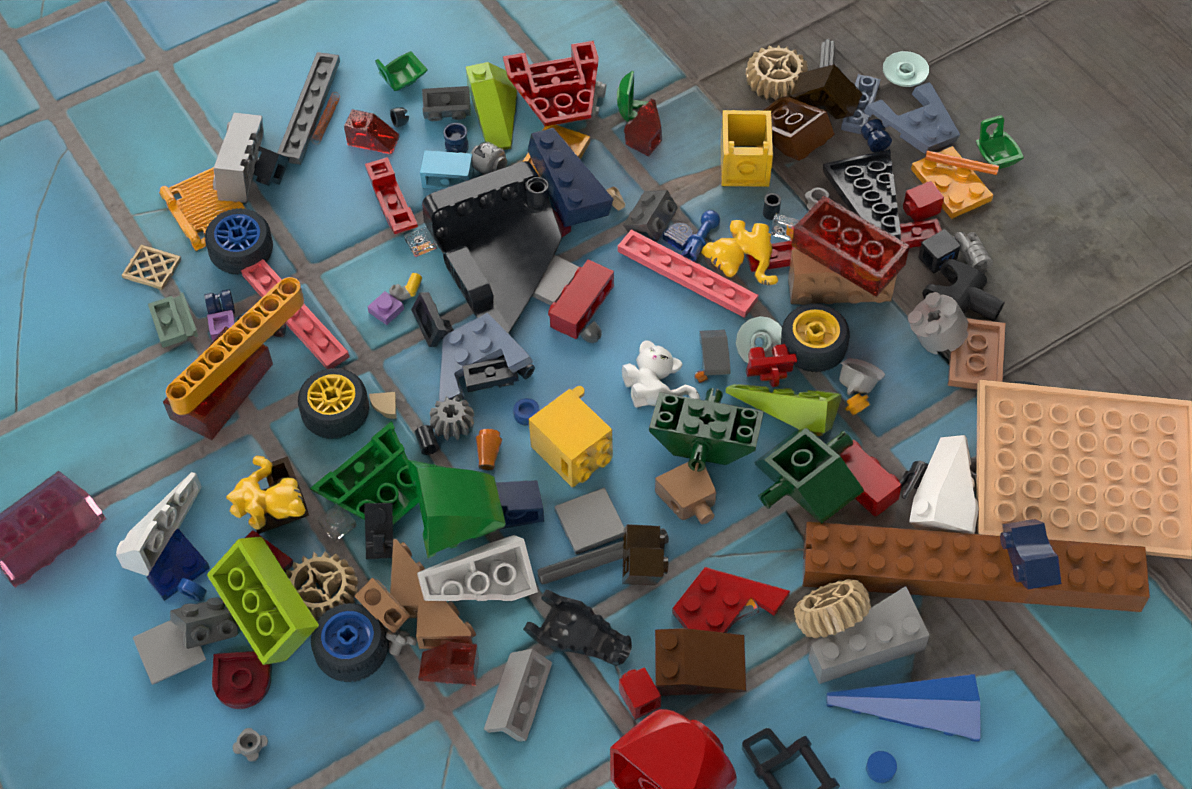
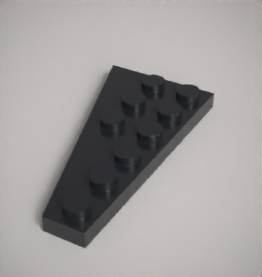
[823,149,901,248]

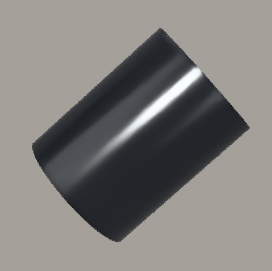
[763,193,781,220]
[415,425,439,455]

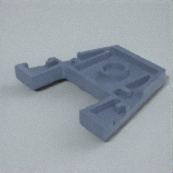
[864,82,960,154]
[439,313,533,402]

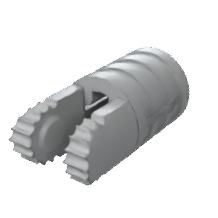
[954,232,993,273]

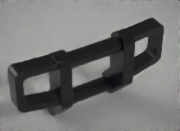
[742,728,840,789]

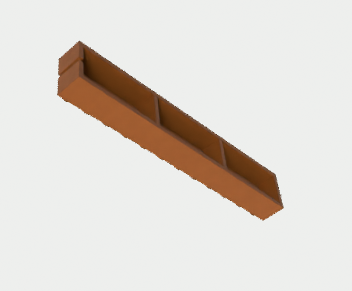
[802,522,1150,612]

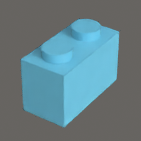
[420,150,474,189]

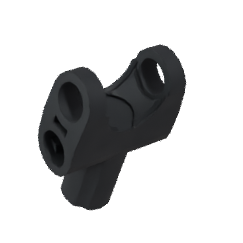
[922,259,1005,321]

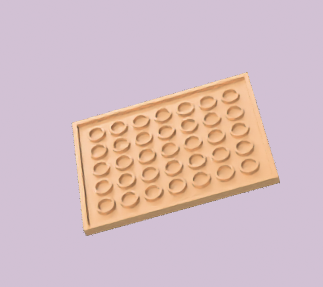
[976,380,1192,559]

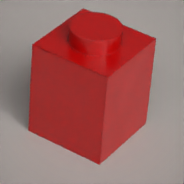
[903,181,944,222]
[619,667,661,720]

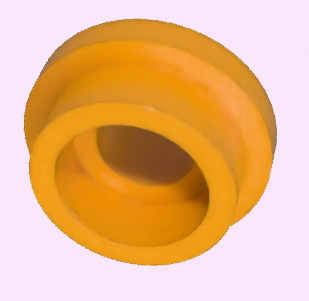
[845,393,871,416]

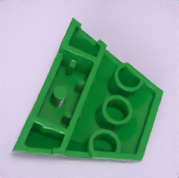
[310,421,419,525]
[408,460,505,558]

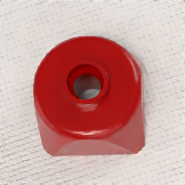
[610,709,737,789]

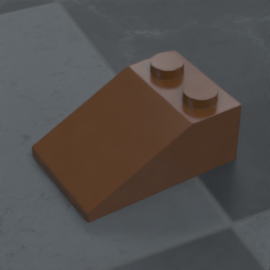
[763,96,835,161]
[655,628,747,696]

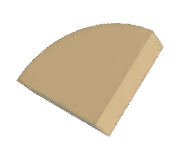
[606,186,625,211]
[369,392,397,419]

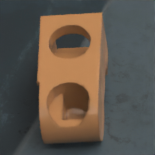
[354,578,410,633]

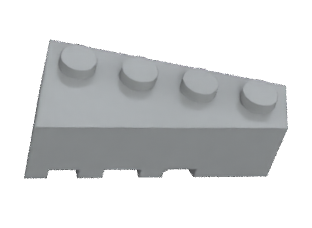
[213,113,264,203]
[808,586,930,684]

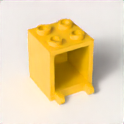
[721,110,773,187]
[529,386,613,488]

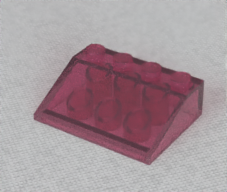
[0,471,106,588]

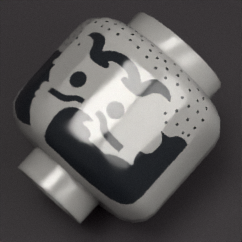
[471,142,507,175]

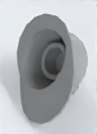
[839,358,885,395]

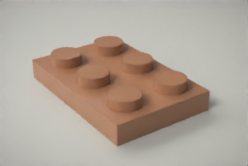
[948,318,1005,389]

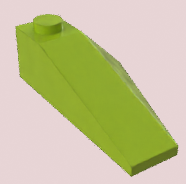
[465,62,517,150]
[725,384,842,436]

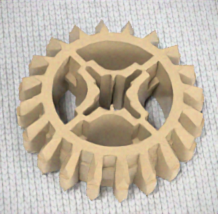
[746,45,808,101]
[286,551,358,621]
[794,579,871,638]

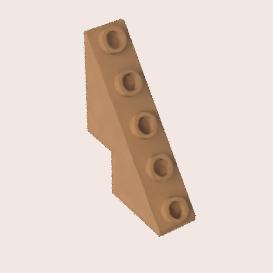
[390,539,476,649]

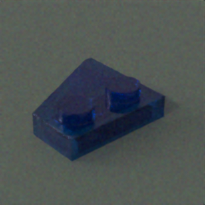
[146,529,210,601]

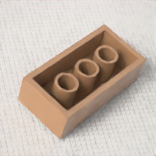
[788,246,898,305]

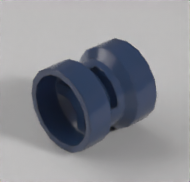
[861,119,892,153]
[443,123,469,153]
[204,289,235,315]

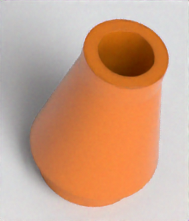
[476,429,502,470]

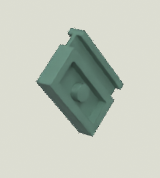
[148,293,198,348]

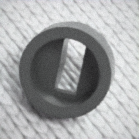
[579,321,602,343]

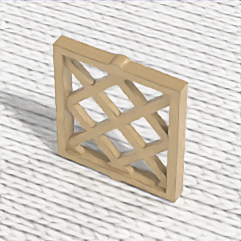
[122,245,181,290]

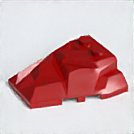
[503,40,599,127]

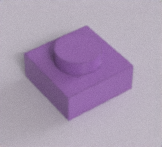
[368,291,404,325]
[207,310,235,341]

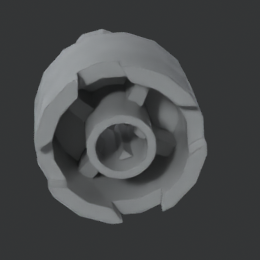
[908,292,968,354]

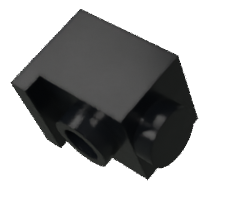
[253,146,290,186]

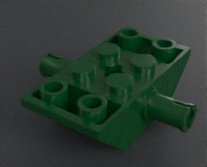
[649,388,764,472]
[754,428,864,524]

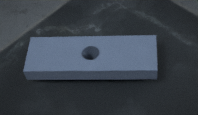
[841,74,881,135]

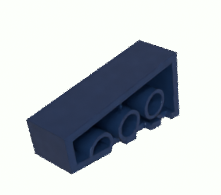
[527,128,614,228]
[496,480,544,530]

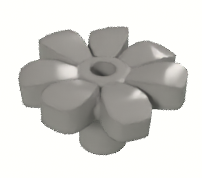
[385,627,417,656]

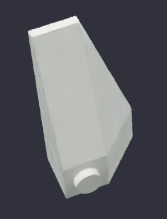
[909,435,979,534]
[116,472,202,577]
[417,535,538,601]

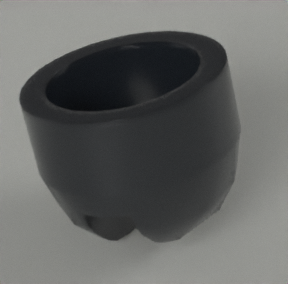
[390,107,409,127]

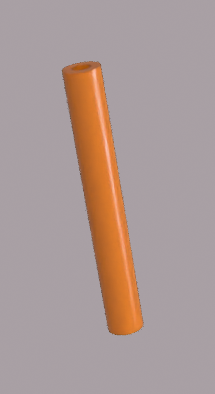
[925,151,999,175]

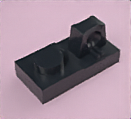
[411,292,454,347]
[462,357,519,392]
[364,503,393,559]

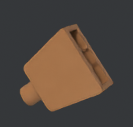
[655,462,716,524]

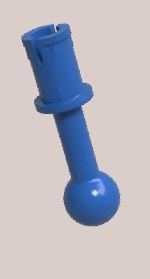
[681,210,720,262]

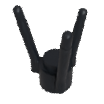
[899,461,929,499]

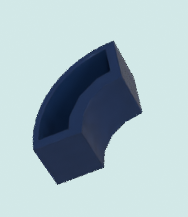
[1000,519,1062,589]

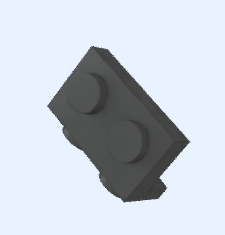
[422,86,471,121]
[623,190,678,241]
[170,597,238,649]

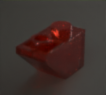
[624,98,662,157]
[418,642,479,685]

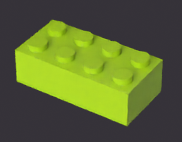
[207,537,319,665]

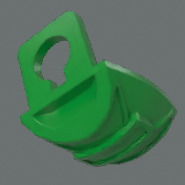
[375,51,428,91]
[617,71,656,122]
[976,115,1024,169]

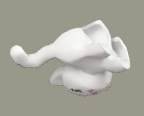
[622,340,700,408]

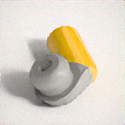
[389,273,423,302]

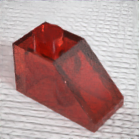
[344,109,400,154]

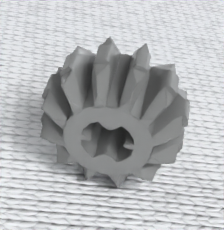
[430,395,474,441]

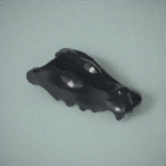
[523,589,632,666]

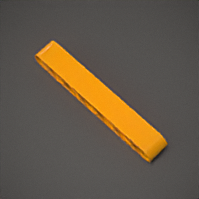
[166,277,304,415]

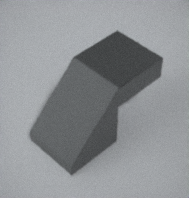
[699,329,731,375]

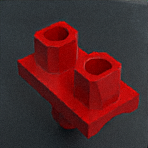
[746,344,797,388]

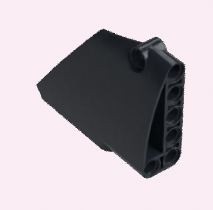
[422,161,562,334]

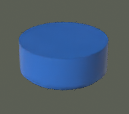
[513,398,540,425]
[177,578,207,601]
[866,751,897,783]

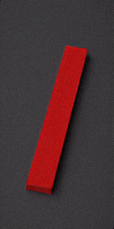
[746,219,942,272]

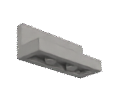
[484,649,552,742]

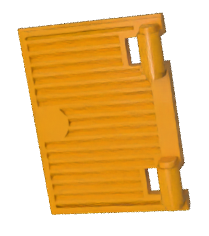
[159,167,246,251]

